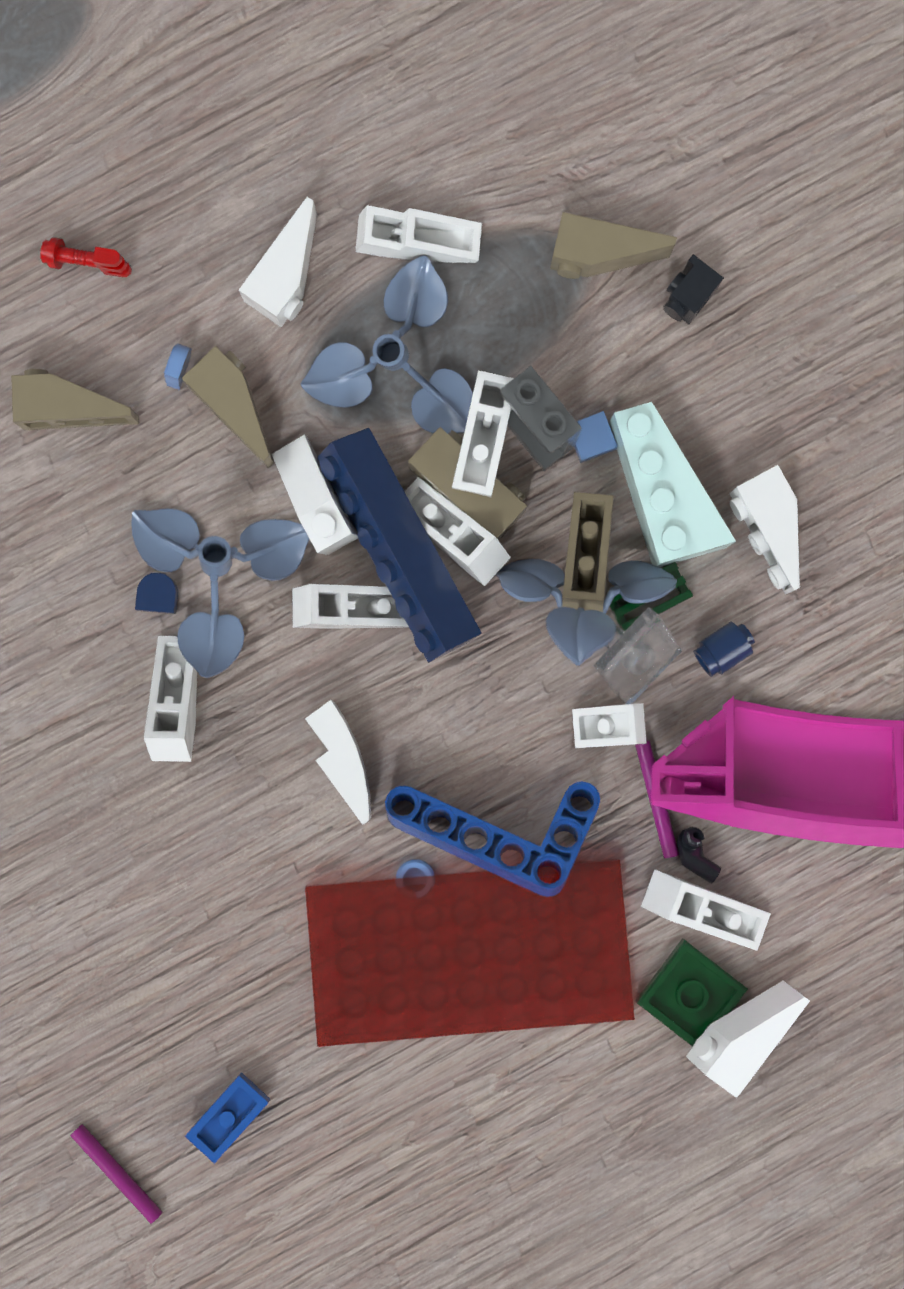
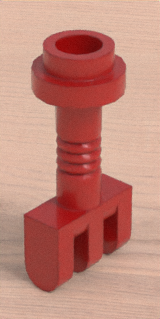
[40,237,132,277]

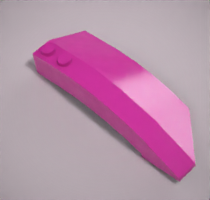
[651,696,904,848]

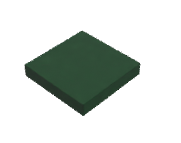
[635,938,748,1047]

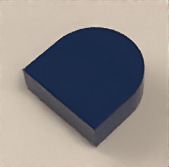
[135,573,178,614]

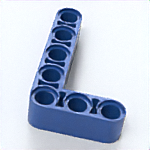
[385,781,600,897]

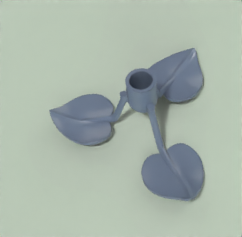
[301,256,473,434]
[132,509,309,678]
[496,559,677,666]

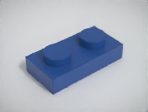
[185,1072,270,1164]

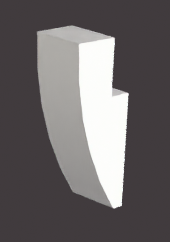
[356,205,482,263]
[305,700,371,825]

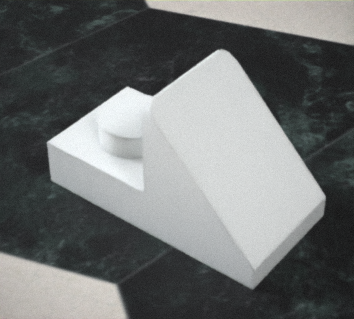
[572,703,646,748]

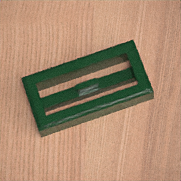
[609,562,693,632]

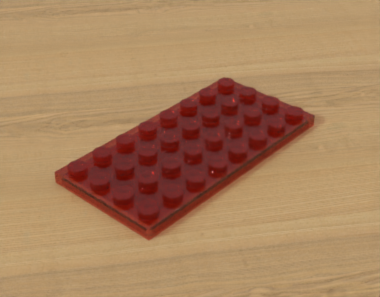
[305,859,635,1047]

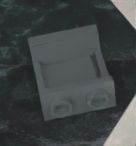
[501,366,582,471]

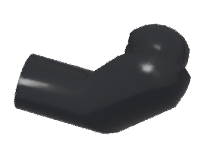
[677,827,721,884]

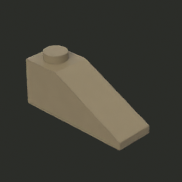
[550,212,677,279]
[182,346,274,468]
[11,369,139,430]

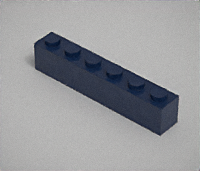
[317,428,482,663]

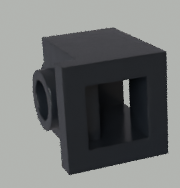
[663,254,724,325]

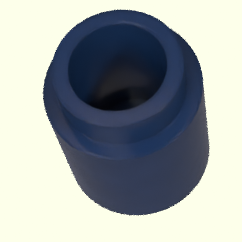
[693,621,755,677]

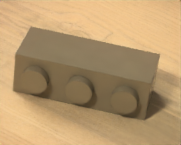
[408,427,527,541]
[562,492,614,612]

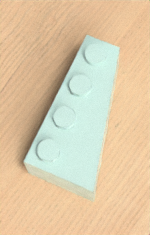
[609,402,736,567]

